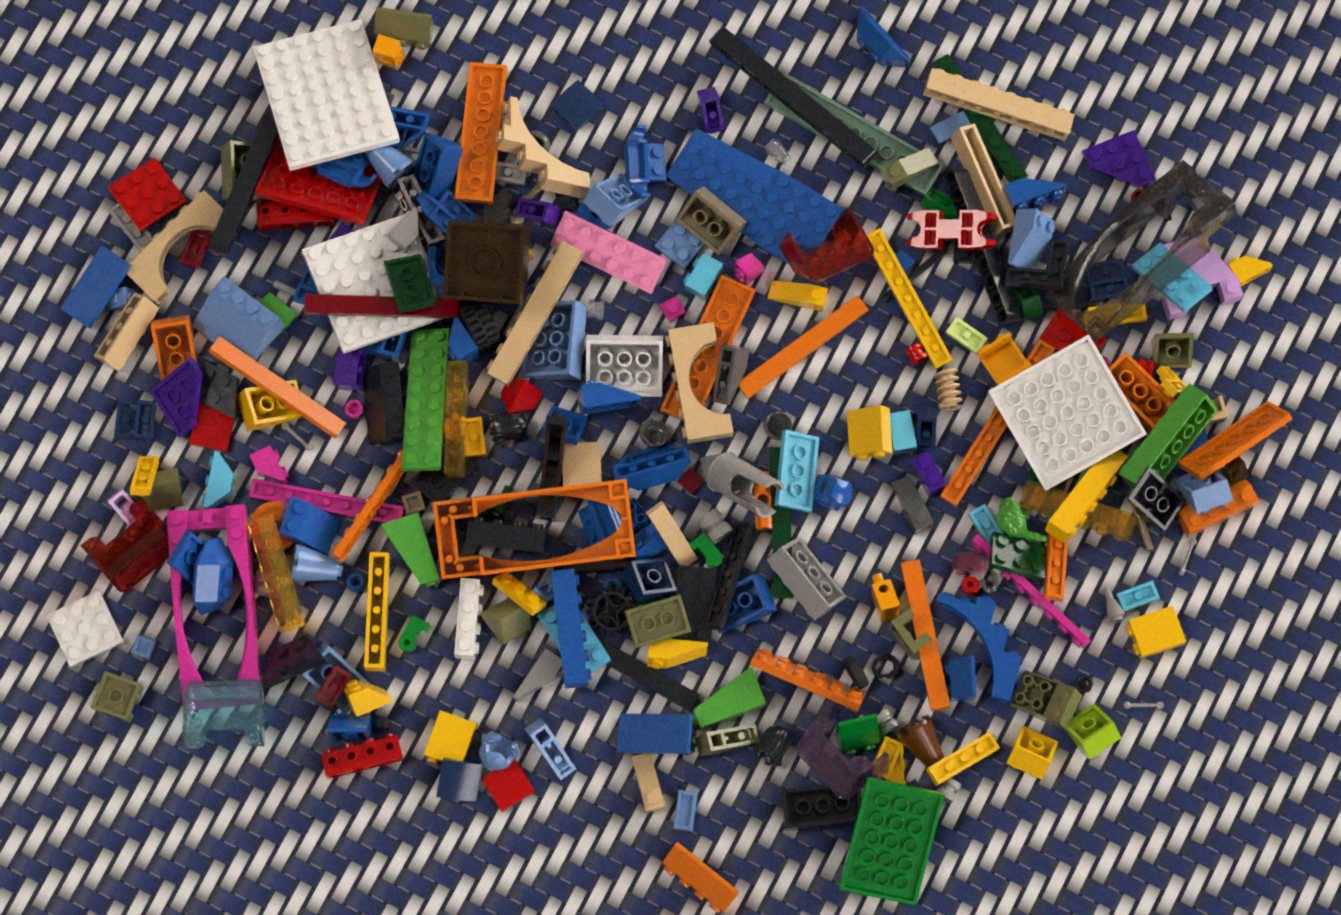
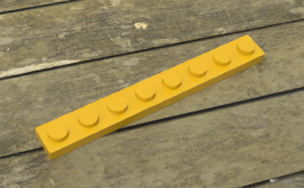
[863,228,953,370]

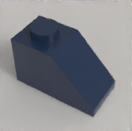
[915,406,937,451]

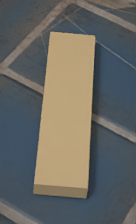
[646,501,698,566]

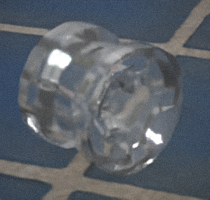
[588,299,605,320]

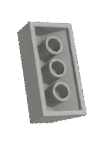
[767,537,847,621]

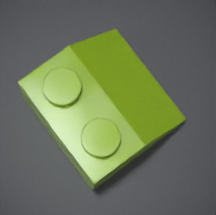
[1066,703,1121,760]

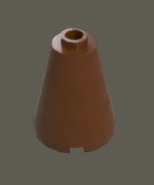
[895,714,944,768]

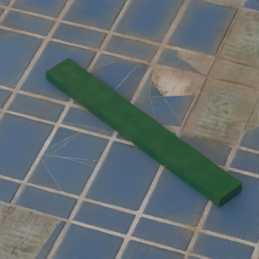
[769,447,794,599]

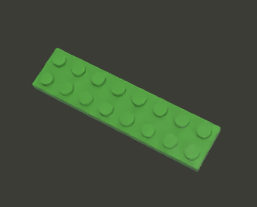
[401,328,450,471]

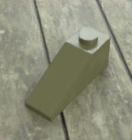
[881,148,939,191]
[695,724,760,757]

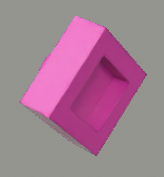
[659,296,685,323]

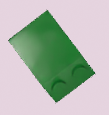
[835,714,880,756]

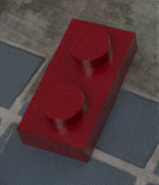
[179,230,212,269]
[314,664,352,709]

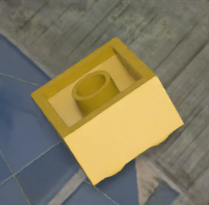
[343,680,393,717]
[1006,726,1058,780]

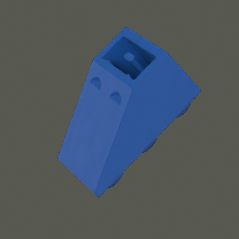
[1004,178,1066,215]
[359,331,408,363]
[617,498,667,561]

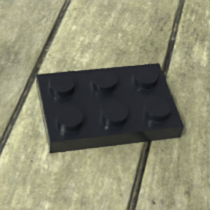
[410,440,478,502]

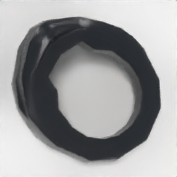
[871,654,901,679]

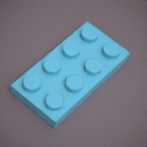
[1132,243,1213,313]
[775,430,819,513]
[537,605,611,673]

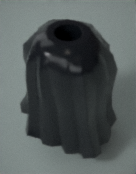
[489,411,528,445]
[752,725,791,767]

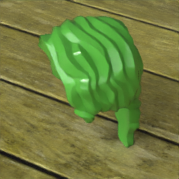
[996,497,1047,542]

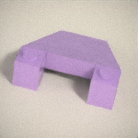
[1162,235,1243,321]

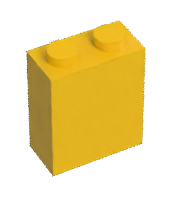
[847,405,892,461]
[1125,605,1186,659]
[424,710,478,765]

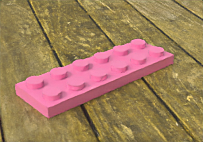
[550,211,668,294]

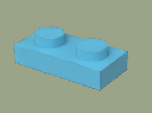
[968,504,1003,545]
[1116,580,1160,612]

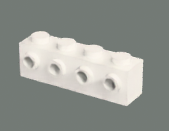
[454,578,484,660]

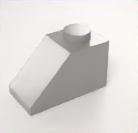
[388,207,419,253]

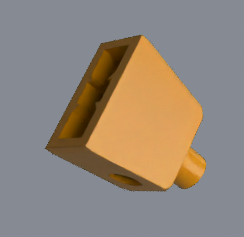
[872,573,900,623]

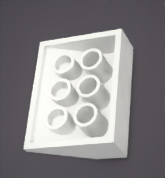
[586,335,663,397]

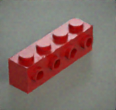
[256,200,335,231]
[321,733,404,779]

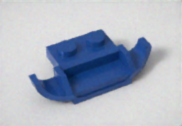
[624,124,667,198]
[312,153,378,188]
[415,190,476,235]
[428,246,445,296]
[578,500,621,545]

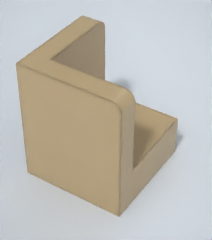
[1207,396,1228,425]

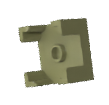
[888,608,932,659]
[90,671,144,724]

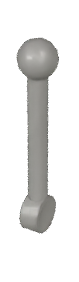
[281,422,312,451]
[1178,538,1197,576]
[1123,701,1164,710]

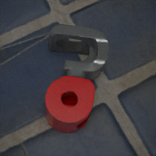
[961,570,998,595]

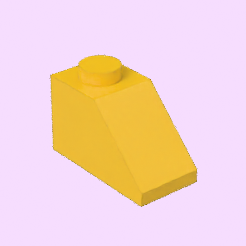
[1228,256,1273,286]

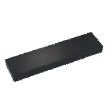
[553,559,631,574]

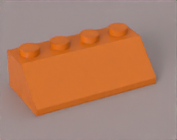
[1109,352,1176,434]
[1176,479,1259,537]
[662,842,739,914]

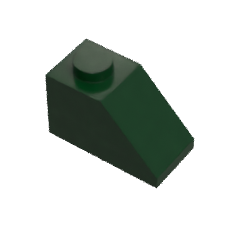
[1012,287,1043,320]

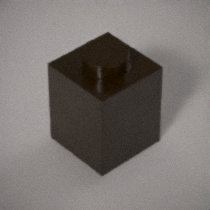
[1220,456,1249,485]

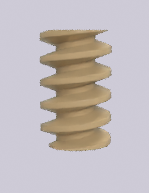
[934,368,963,411]

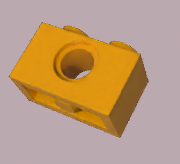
[373,34,404,69]

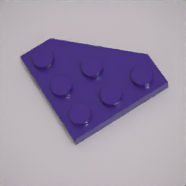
[1081,130,1157,189]
[150,358,203,438]

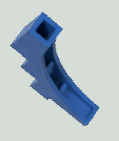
[935,592,1022,704]

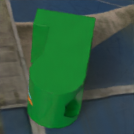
[689,533,723,569]
[398,615,431,653]

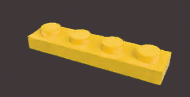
[926,732,1000,786]

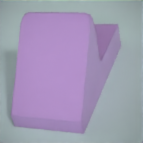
[107,489,146,529]

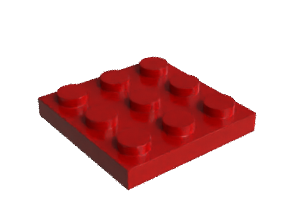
[108,158,187,233]

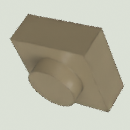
[401,491,426,516]

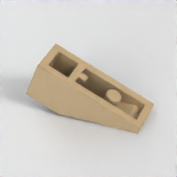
[632,754,665,814]

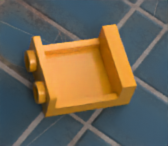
[977,333,1032,386]

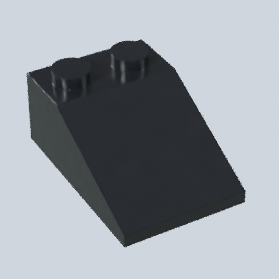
[1126,466,1186,531]

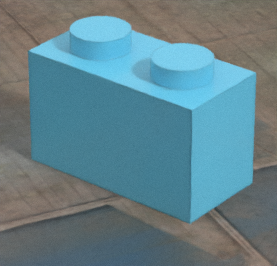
[683,253,723,300]
[890,410,917,455]

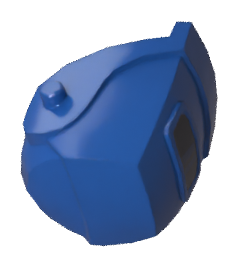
[813,474,852,511]

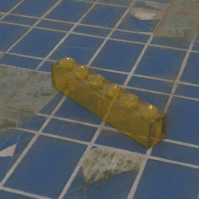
[444,361,469,478]
[1018,480,1137,542]
[247,514,306,633]

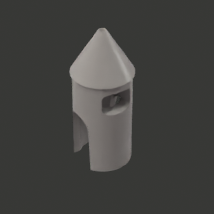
[699,452,785,518]

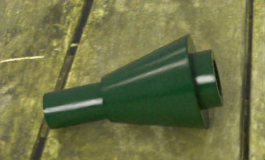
[487,485,512,519]

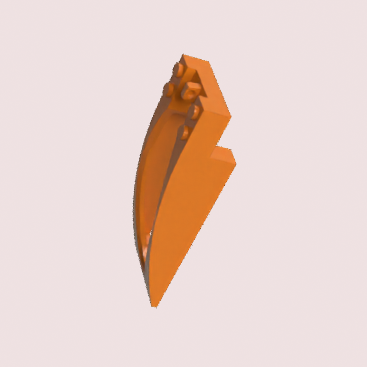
[432,479,636,579]

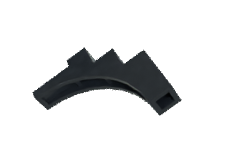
[536,413,569,522]

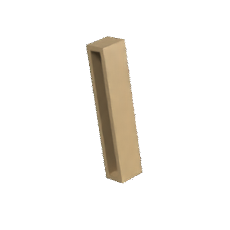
[950,124,1015,237]

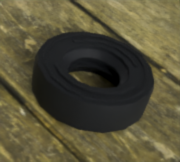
[843,655,869,690]

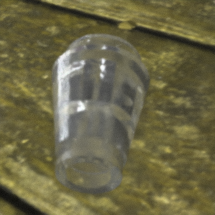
[763,138,791,165]

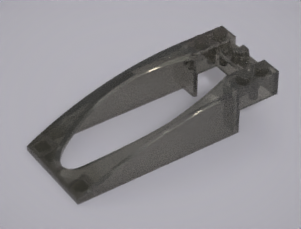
[1046,160,1237,342]

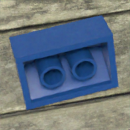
[413,132,463,200]

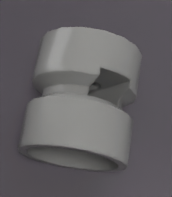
[697,508,733,544]

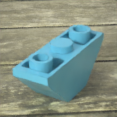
[201,451,236,509]

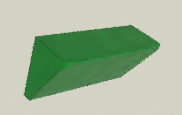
[920,187,958,219]

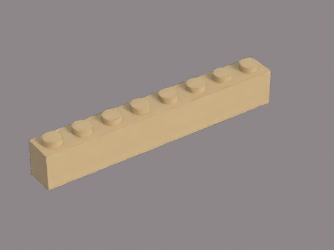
[923,68,1075,141]
[487,241,584,387]

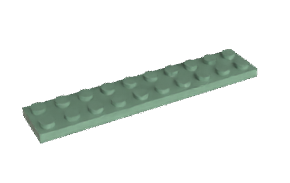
[764,72,945,196]

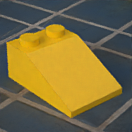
[238,380,303,432]

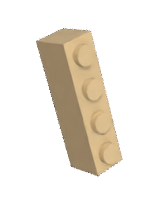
[94,292,159,371]

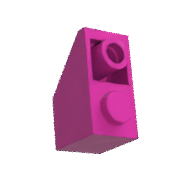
[734,253,764,286]
[249,446,289,484]

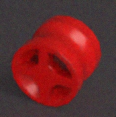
[904,343,928,366]
[1137,358,1154,376]

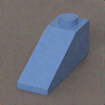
[524,718,576,780]

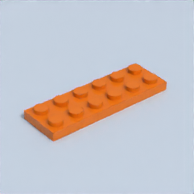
[1178,401,1292,481]
[750,649,865,712]

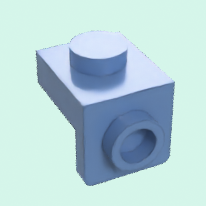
[107,287,136,311]
[532,575,554,604]

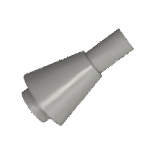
[1103,588,1126,624]

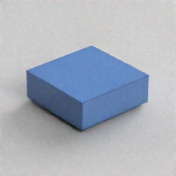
[131,635,156,660]

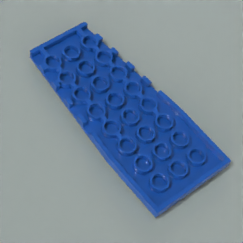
[666,129,844,274]

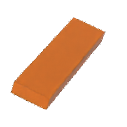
[1043,533,1068,602]

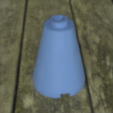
[364,145,415,189]
[288,544,343,582]

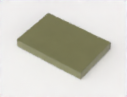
[624,594,692,649]

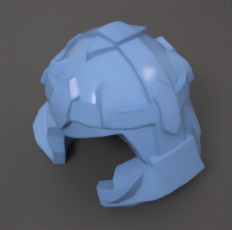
[479,731,521,771]

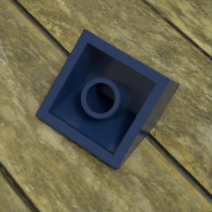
[623,557,677,606]

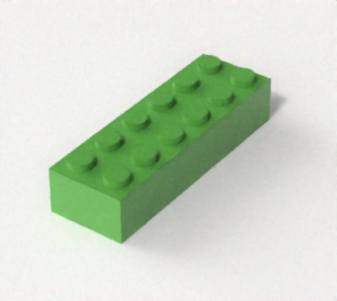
[1119,383,1218,490]

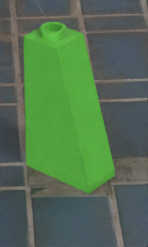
[381,513,439,587]
[693,667,766,730]

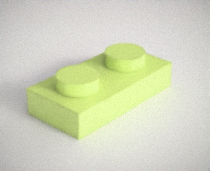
[945,317,988,355]

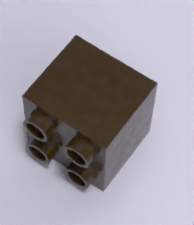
[443,219,531,304]

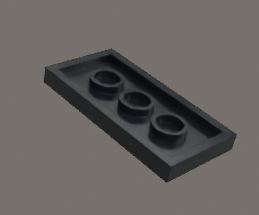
[672,565,717,646]

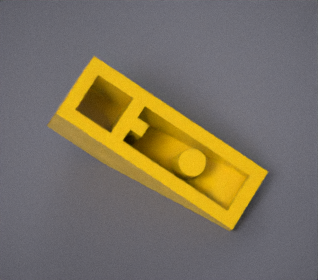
[767,281,828,312]
[647,639,708,669]

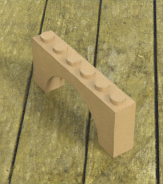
[127,190,223,305]
[665,322,733,444]

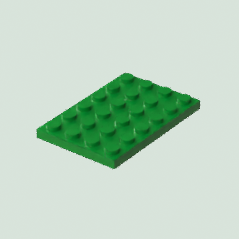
[839,777,945,906]

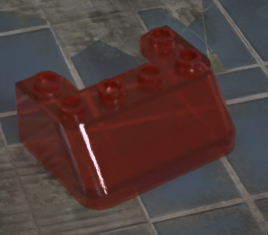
[779,206,874,282]
[80,496,169,592]

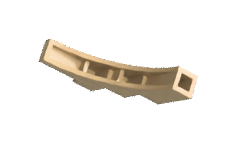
[495,96,590,199]

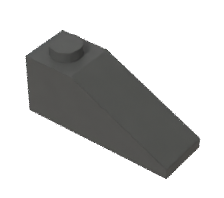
[712,345,749,405]
[891,476,934,535]

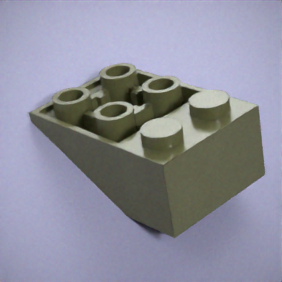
[1009,670,1082,730]

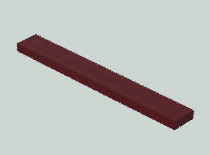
[304,294,459,319]

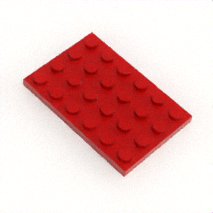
[254,138,382,226]

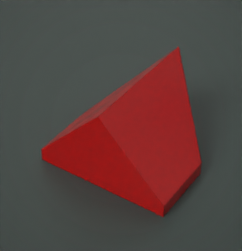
[500,378,543,414]

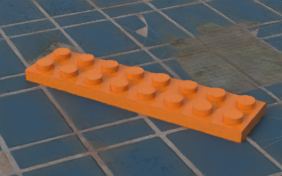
[455,62,507,205]
[660,275,756,421]

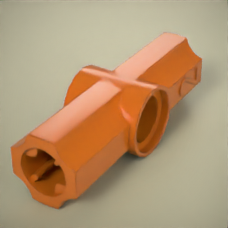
[753,471,773,531]

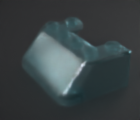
[182,680,266,749]

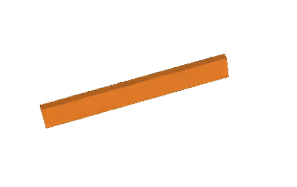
[738,295,869,399]
[208,336,346,439]
[900,559,950,711]

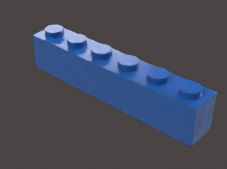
[551,568,592,689]

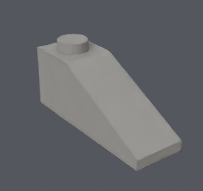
[513,648,563,702]

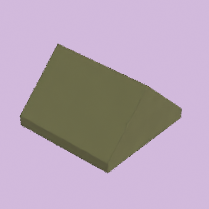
[1151,333,1194,368]
[142,468,184,512]
[480,598,531,645]

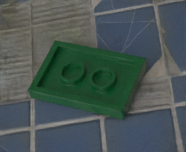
[383,254,436,313]
[989,531,1047,582]

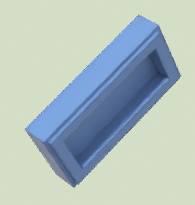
[930,111,971,145]
[673,790,698,832]

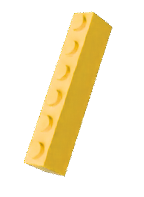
[1045,450,1128,543]
[364,552,391,672]

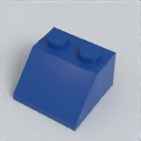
[448,317,480,369]
[944,655,977,701]

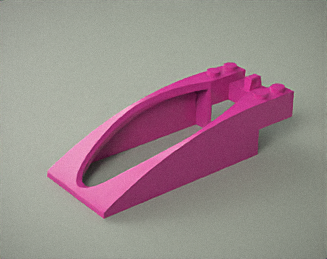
[167,504,262,710]

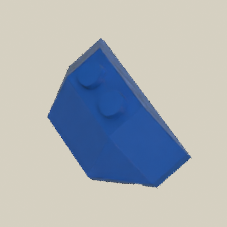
[856,5,911,68]
[389,106,431,149]
[612,445,691,491]
[192,537,234,615]

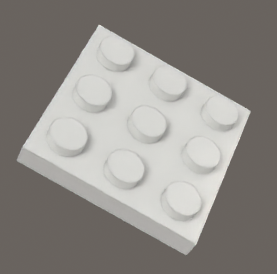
[46,590,124,668]

